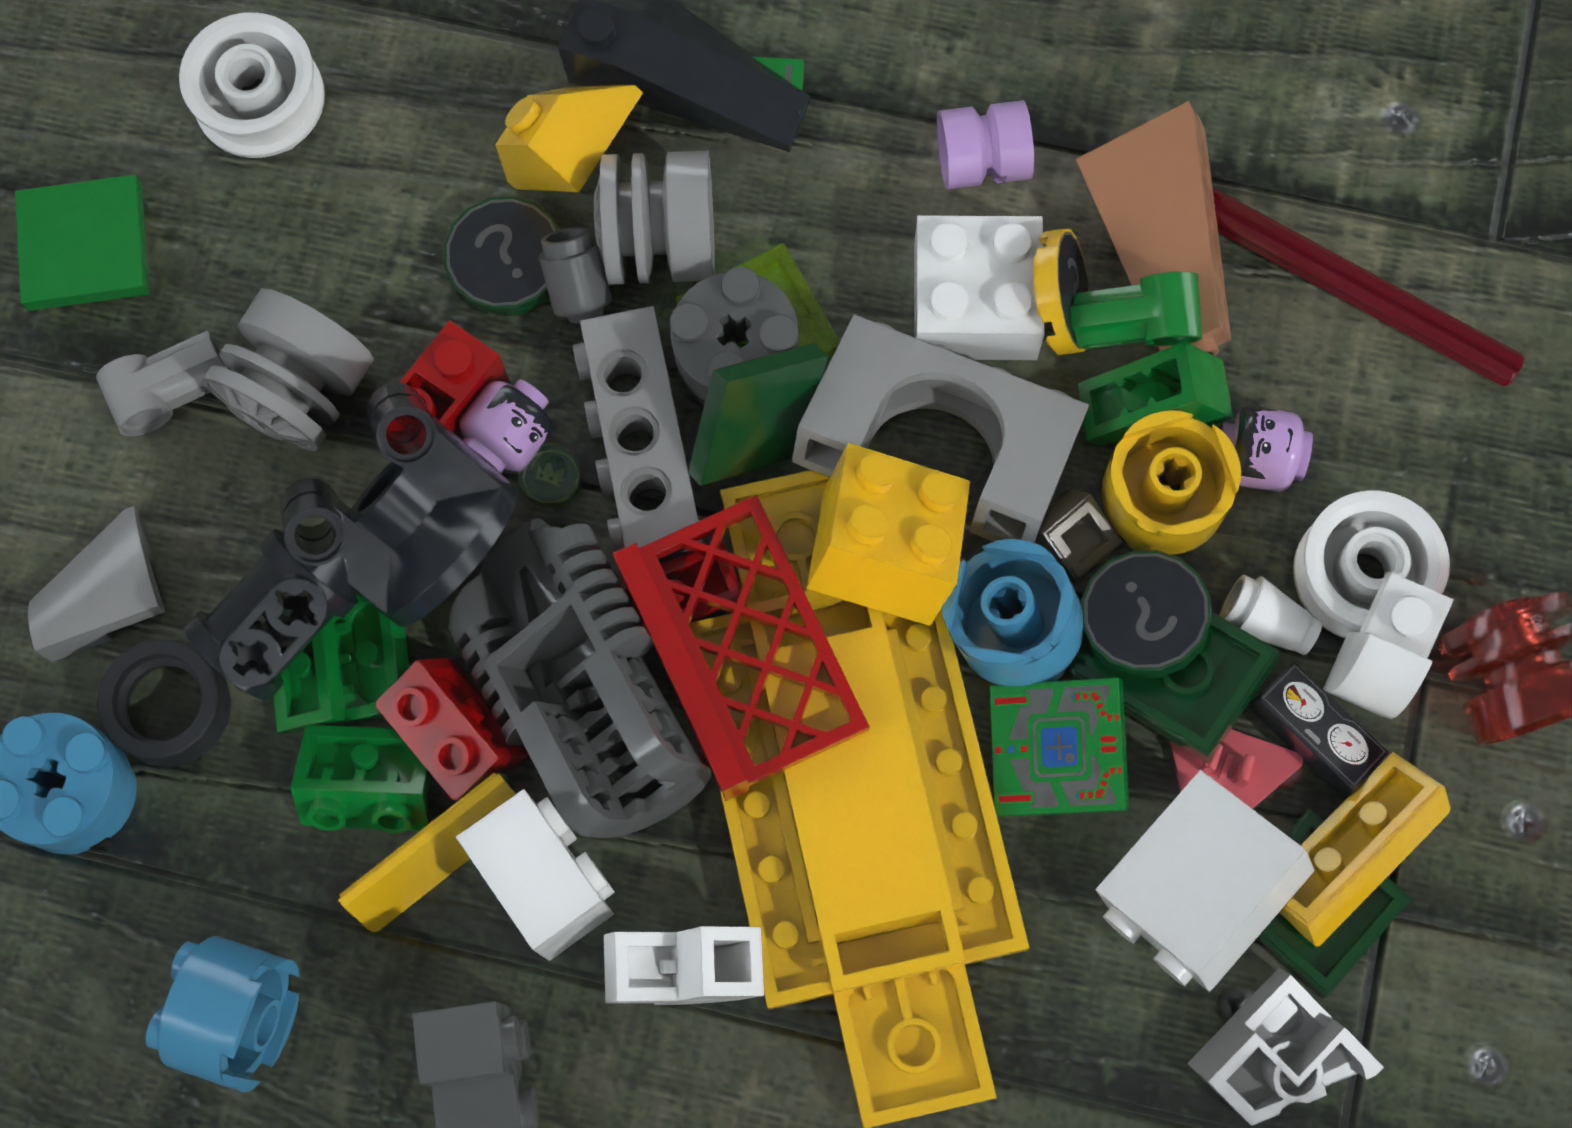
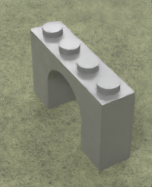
[792,314,1089,543]

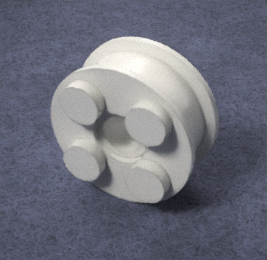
[179,12,325,158]
[1293,491,1450,638]

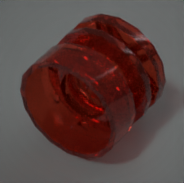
[1435,591,1572,747]

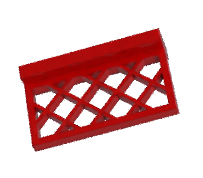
[612,495,870,801]

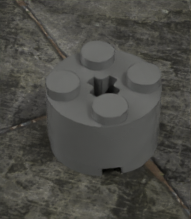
[670,267,800,406]

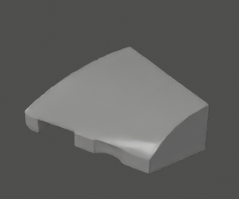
[28,506,165,662]
[1187,967,1384,1126]

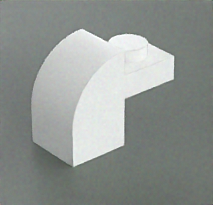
[1323,572,1454,719]
[604,926,764,1005]

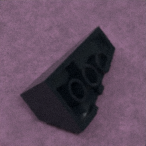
[558,0,810,152]

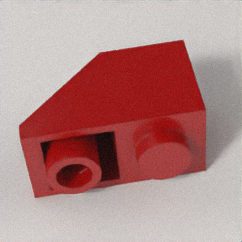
[387,320,510,436]

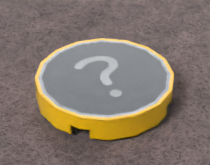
[1033,229,1090,355]

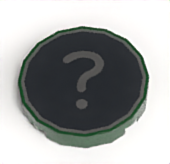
[444,196,559,316]
[1081,550,1212,678]

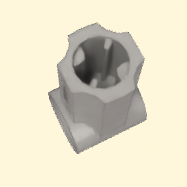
[96,330,229,436]

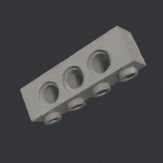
[573,306,703,564]

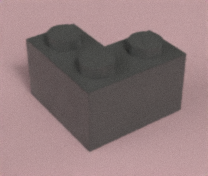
[412,1001,539,1128]

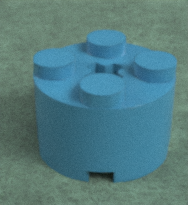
[942,539,1084,686]
[0,713,137,855]
[146,936,300,1093]

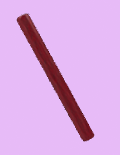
[1212,187,1525,386]

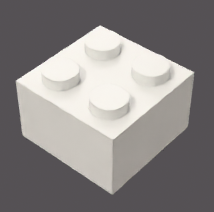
[914,215,1044,360]
[456,789,615,961]

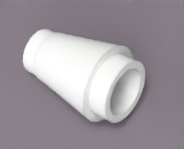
[1220,575,1322,655]

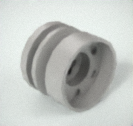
[594,150,715,285]
[202,288,374,452]

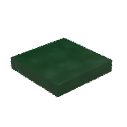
[688,343,828,486]
[1256,809,1412,999]

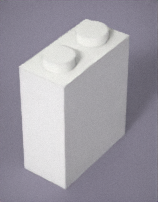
[1095,770,1314,993]

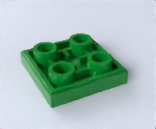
[15,174,150,311]

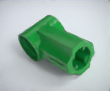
[1070,271,1202,349]

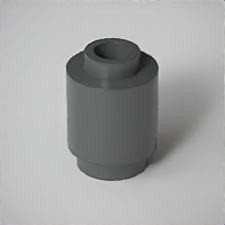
[539,226,613,323]

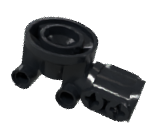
[184,382,518,701]

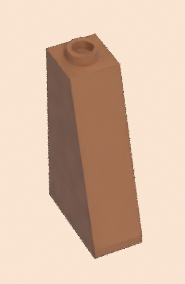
[1076,101,1231,356]

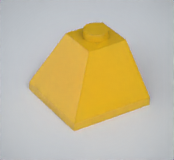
[495,85,643,192]

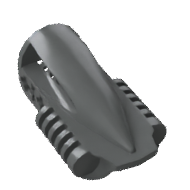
[448,518,711,838]

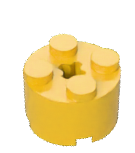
[1101,410,1241,555]

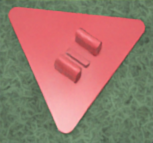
[1169,729,1303,809]

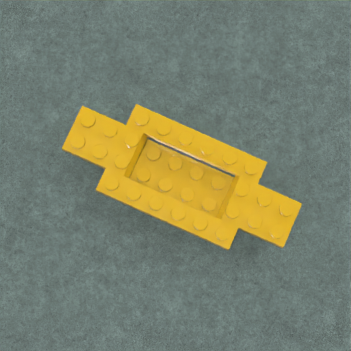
[689,470,1029,1128]

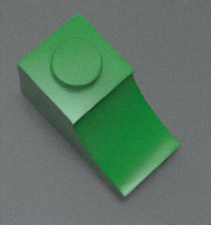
[1077,341,1234,446]

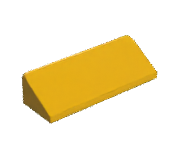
[1280,752,1451,947]
[338,773,516,932]

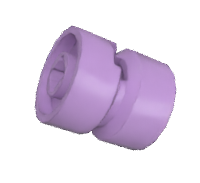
[937,100,1034,190]

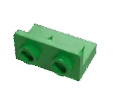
[290,725,432,834]

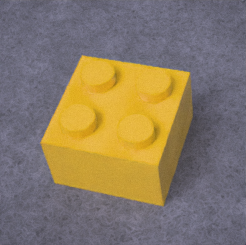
[806,443,970,626]

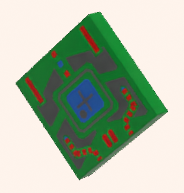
[990,678,1129,817]

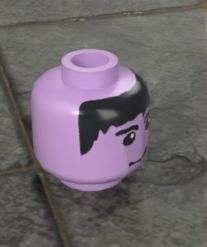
[459,379,553,474]
[1219,405,1313,493]

